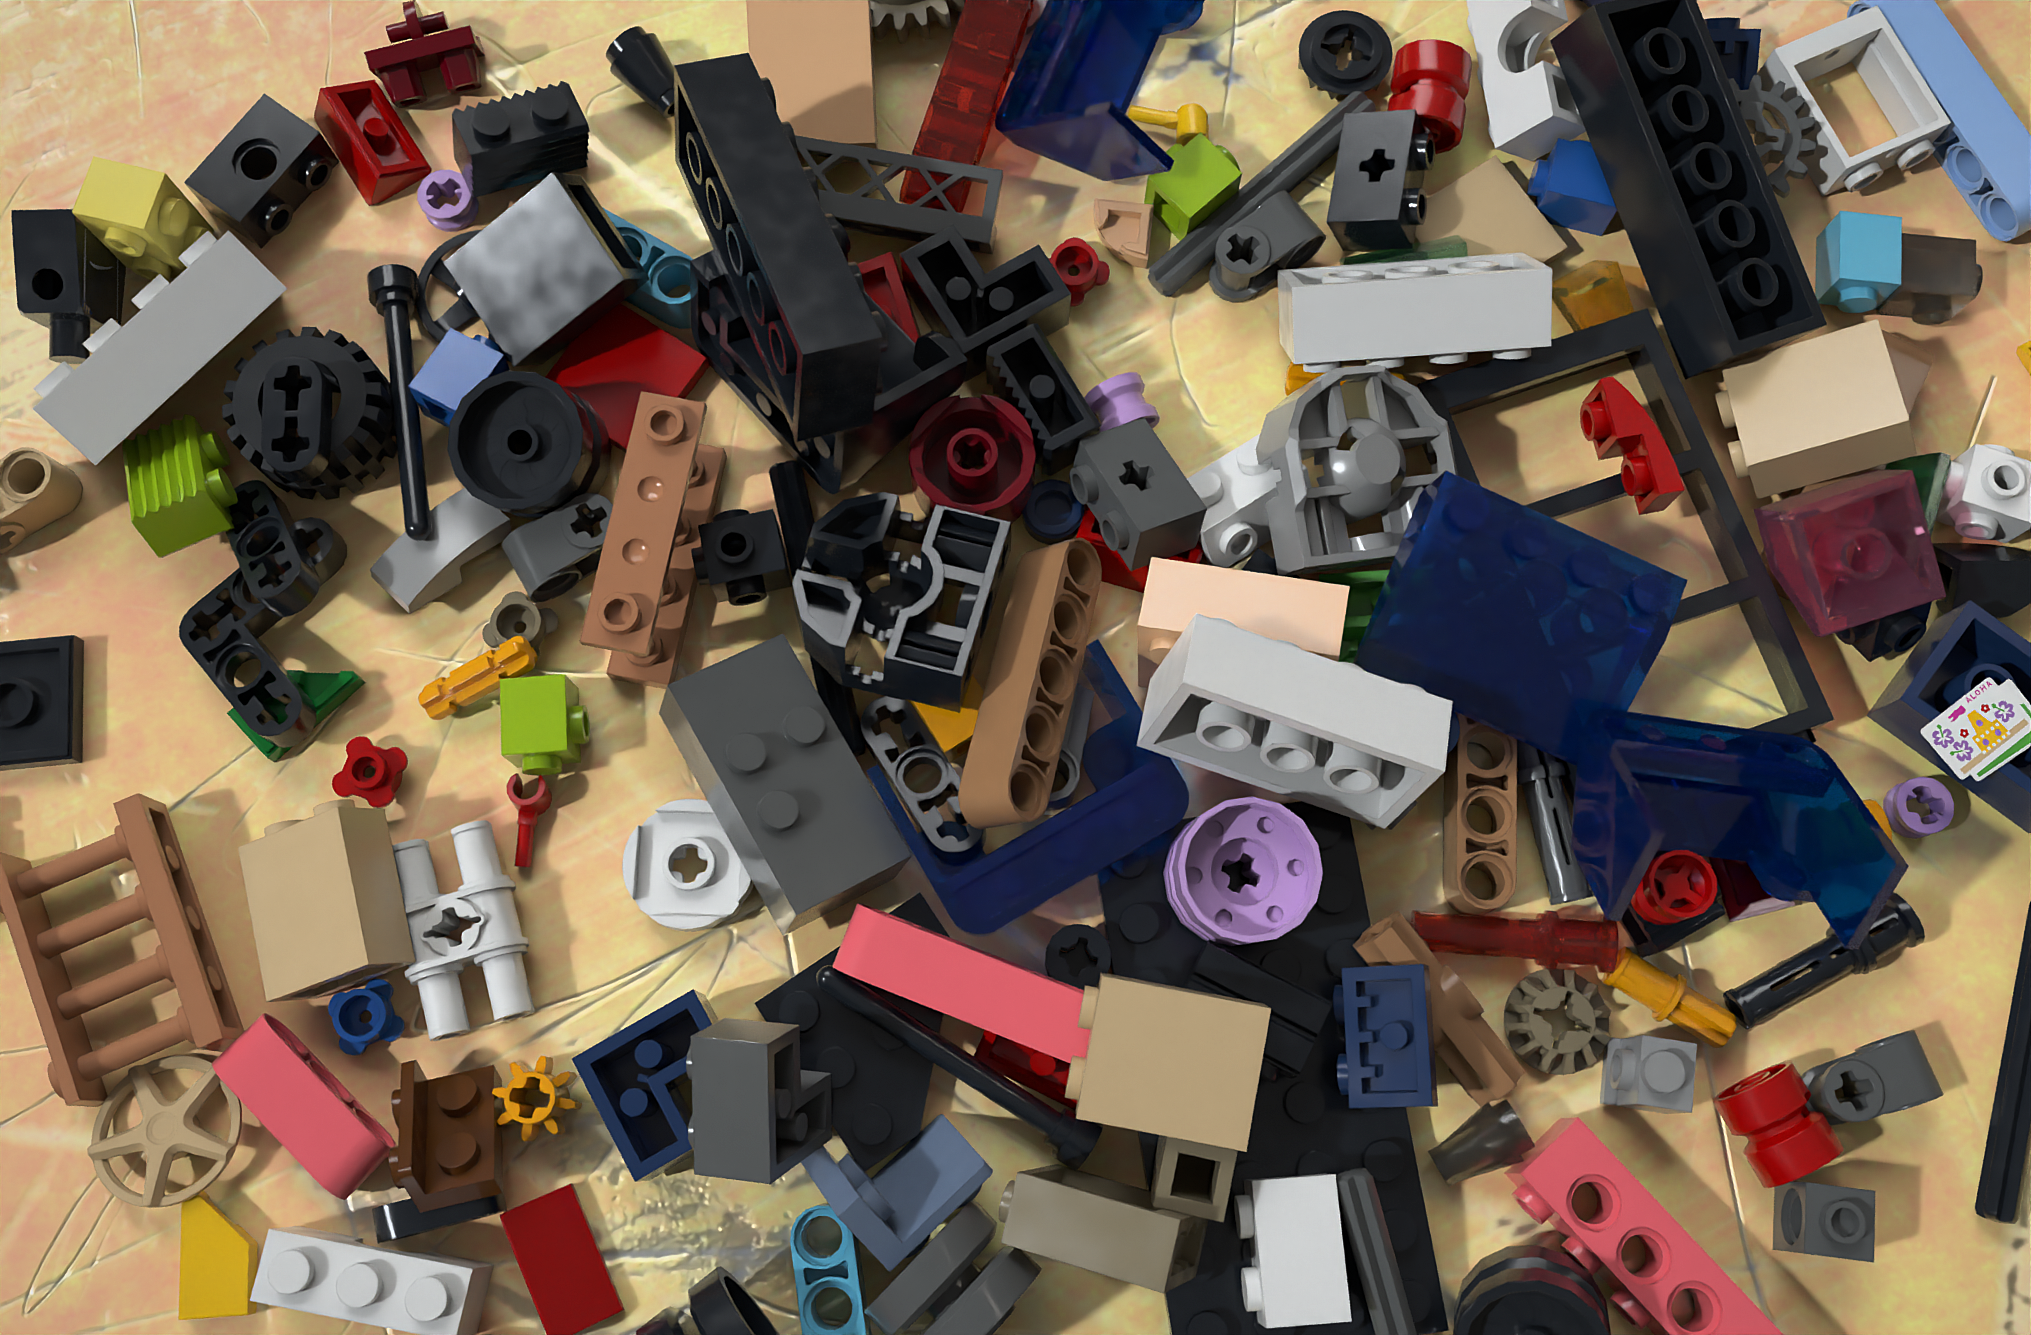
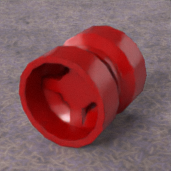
[1628,850,1717,925]

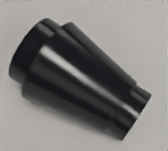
[606,26,675,118]

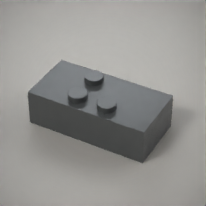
[659,634,912,936]

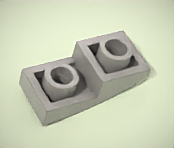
[370,488,511,614]

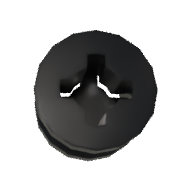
[1044,924,1112,990]

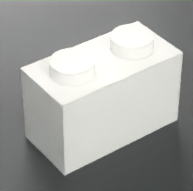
[1234,1174,1352,1328]

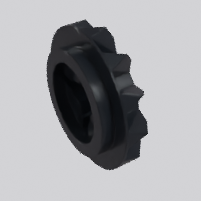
[1298,10,1393,100]

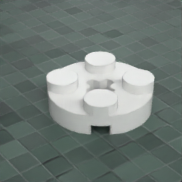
[622,799,754,932]

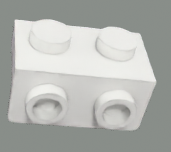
[1187,434,1312,568]

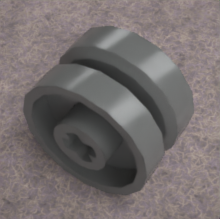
[864,1199,1042,1335]

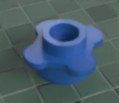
[328,979,405,1056]

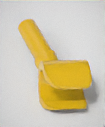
[1128,103,1209,147]

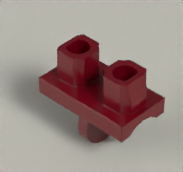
[364,0,485,108]

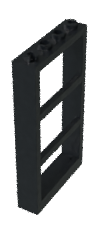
[1416,308,1834,818]

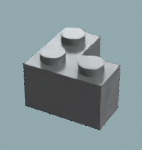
[686,1018,832,1184]

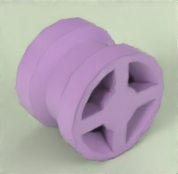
[1084,372,1160,432]

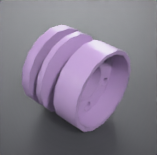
[1163,796,1323,946]

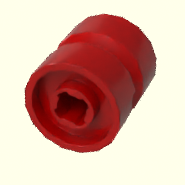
[1387,39,1472,154]
[1713,1061,1844,1188]

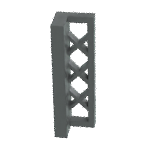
[795,135,1003,255]

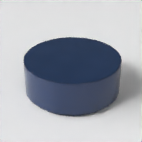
[1022,479,1084,545]

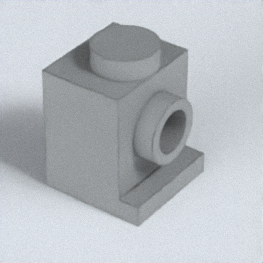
[1600,1035,1697,1114]

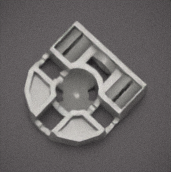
[1255,365,1469,577]

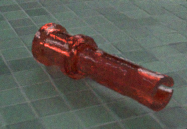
[1410,910,1619,974]

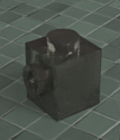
[1876,233,1983,325]

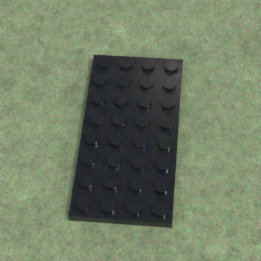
[1090,801,1449,1335]

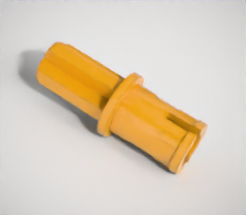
[1602,946,1737,1048]

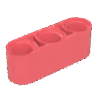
[212,1013,397,1200]

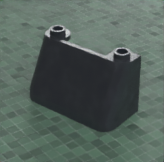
[690,213,968,494]

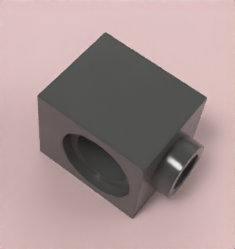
[1772,1181,1875,1262]

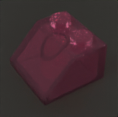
[1753,469,1946,637]

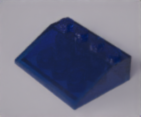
[1352,470,1688,772]

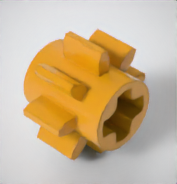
[492,1056,582,1141]

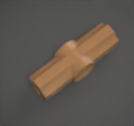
[1352,911,1525,1107]

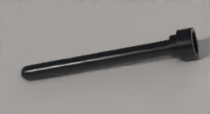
[367,264,432,541]
[816,965,1103,1171]

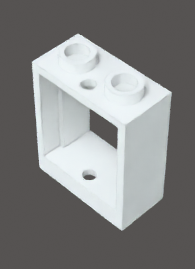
[1757,5,1951,197]

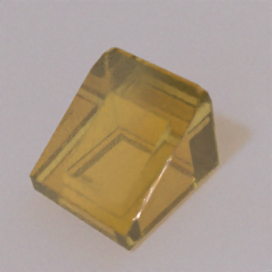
[1552,260,1635,332]

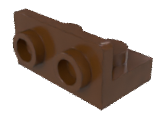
[389,1060,503,1213]

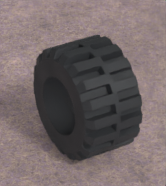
[222,327,397,500]

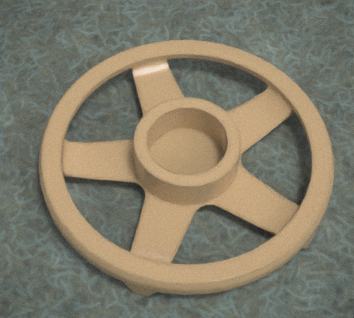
[87,1055,242,1208]

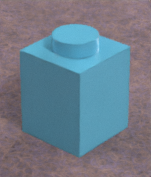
[1815,211,1902,313]

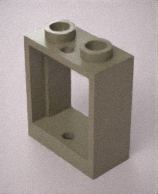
[999,1164,1209,1293]

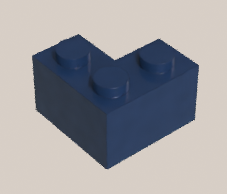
[572,989,719,1182]

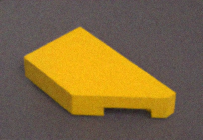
[178,1189,258,1320]

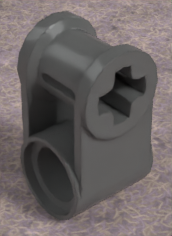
[1209,190,1326,303]
[502,493,613,602]
[1801,1030,1944,1126]

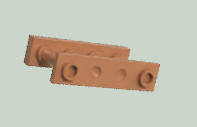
[580,391,727,689]
[0,793,244,1107]

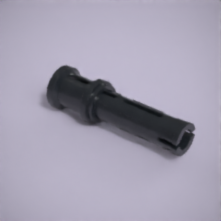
[1723,891,1925,1030]

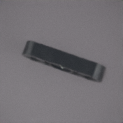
[226,480,320,617]
[860,696,987,863]

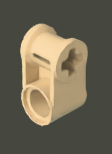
[0,447,83,555]

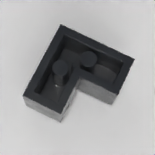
[900,224,1071,382]

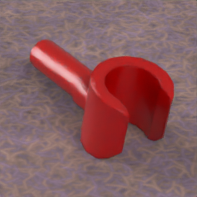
[506,773,552,868]

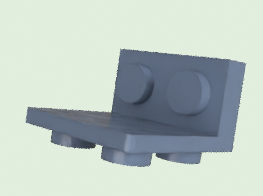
[801,1114,993,1272]

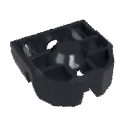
[792,492,1011,713]

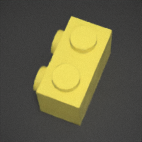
[72,156,214,281]

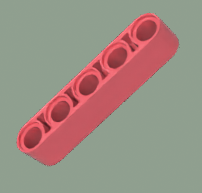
[833,903,1090,1063]

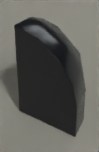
[1926,543,2031,619]

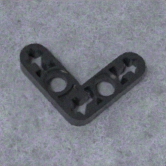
[179,517,347,748]

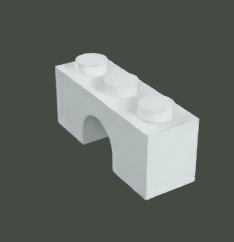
[1466,0,1586,161]
[250,1226,494,1335]

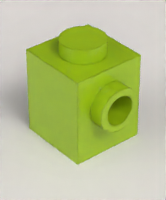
[1144,132,1243,241]
[500,674,590,776]

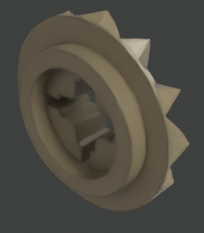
[1504,968,1612,1075]

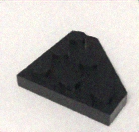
[755,892,950,1172]

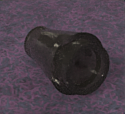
[1428,1099,1535,1187]

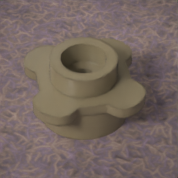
[482,591,559,658]

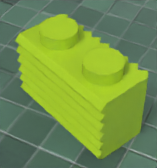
[122,414,238,558]

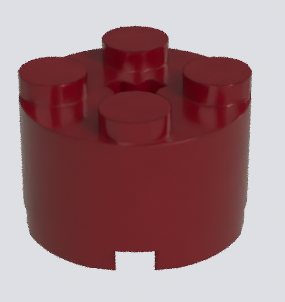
[909,394,1036,524]

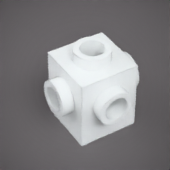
[1932,444,2031,544]

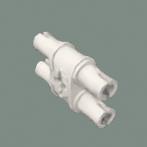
[392,820,535,1041]

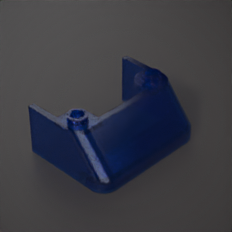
[995,0,1205,181]
[866,639,1189,937]
[1570,708,1909,950]

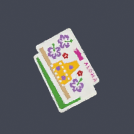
[1920,677,2031,781]

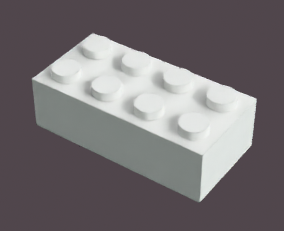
[32,230,287,465]
[1277,252,1552,373]
[1136,613,1453,829]

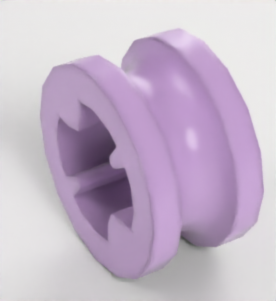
[417,169,479,232]
[1883,777,1954,839]

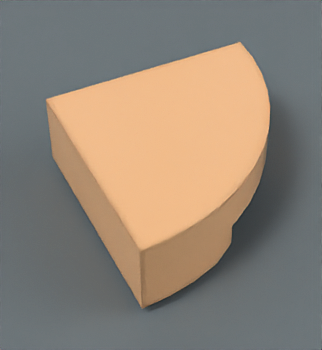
[1093,198,1154,269]

